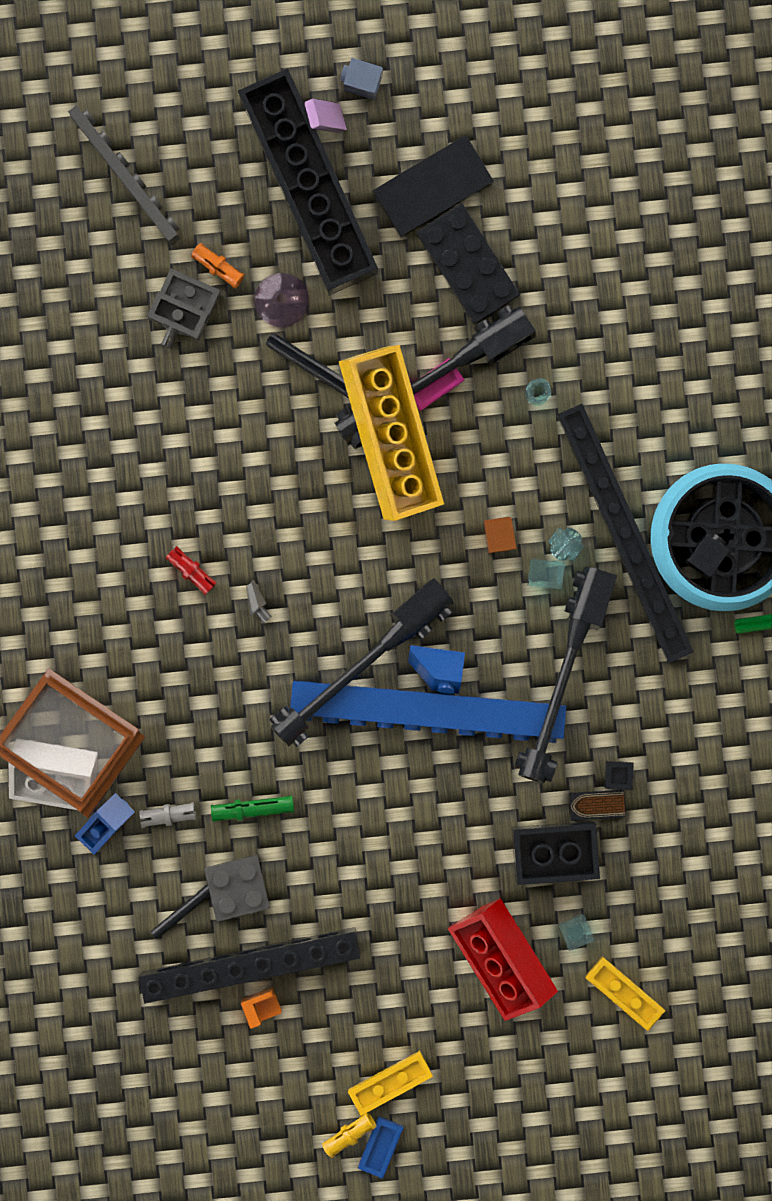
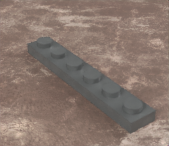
[68,105,180,246]

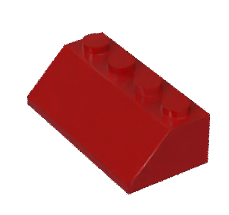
[447,898,558,1021]

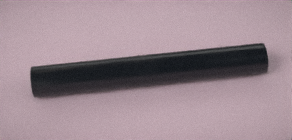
[151,884,210,940]

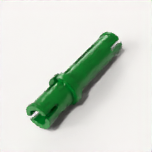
[211,795,294,822]

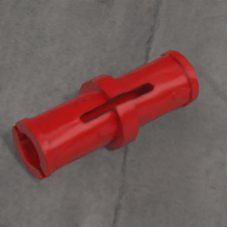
[165,546,217,595]

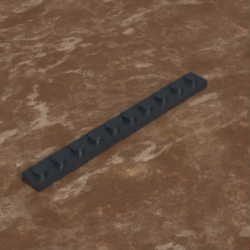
[557,404,694,663]

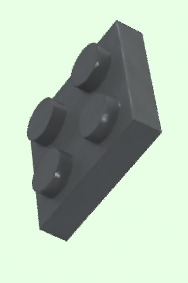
[204,854,270,922]

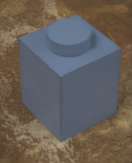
[340,58,383,100]

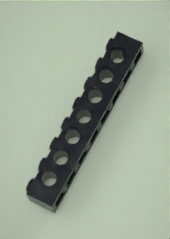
[139,927,361,1004]

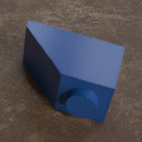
[408,645,465,695]
[75,793,135,854]

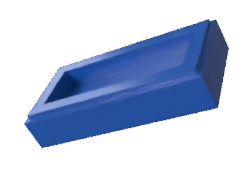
[358,1116,403,1179]

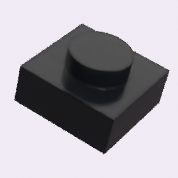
[604,761,634,790]

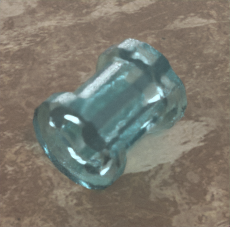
[525,378,551,406]

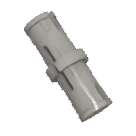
[139,802,196,828]

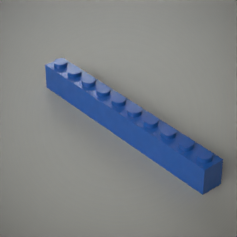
[290,681,566,743]

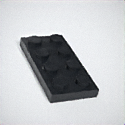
[416,203,520,325]

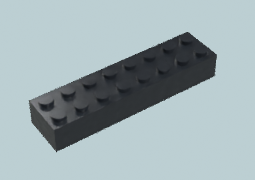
[238,68,378,296]

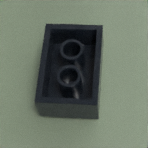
[511,821,600,885]

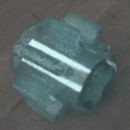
[548,527,584,561]

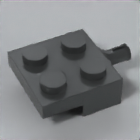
[147,268,221,349]

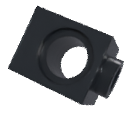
[684,533,729,578]

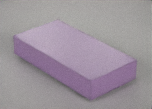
[305,99,347,133]

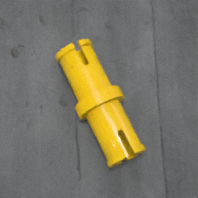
[322,1113,377,1158]

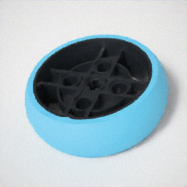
[651,464,772,611]

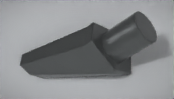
[246,579,272,624]

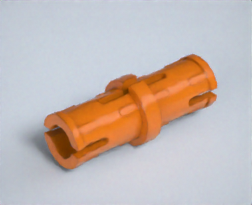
[191,243,245,289]

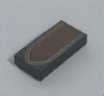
[569,789,626,820]

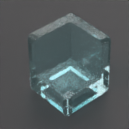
[527,559,565,590]

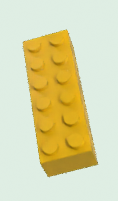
[338,345,444,521]

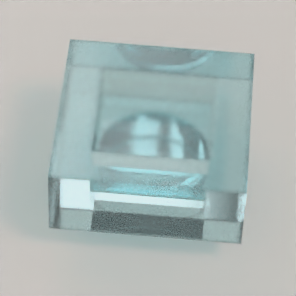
[558,914,595,951]

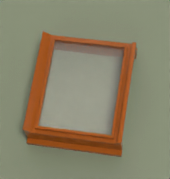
[0,668,145,818]

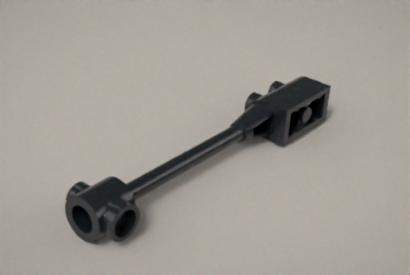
[334,305,536,449]
[514,567,617,783]
[269,578,454,747]

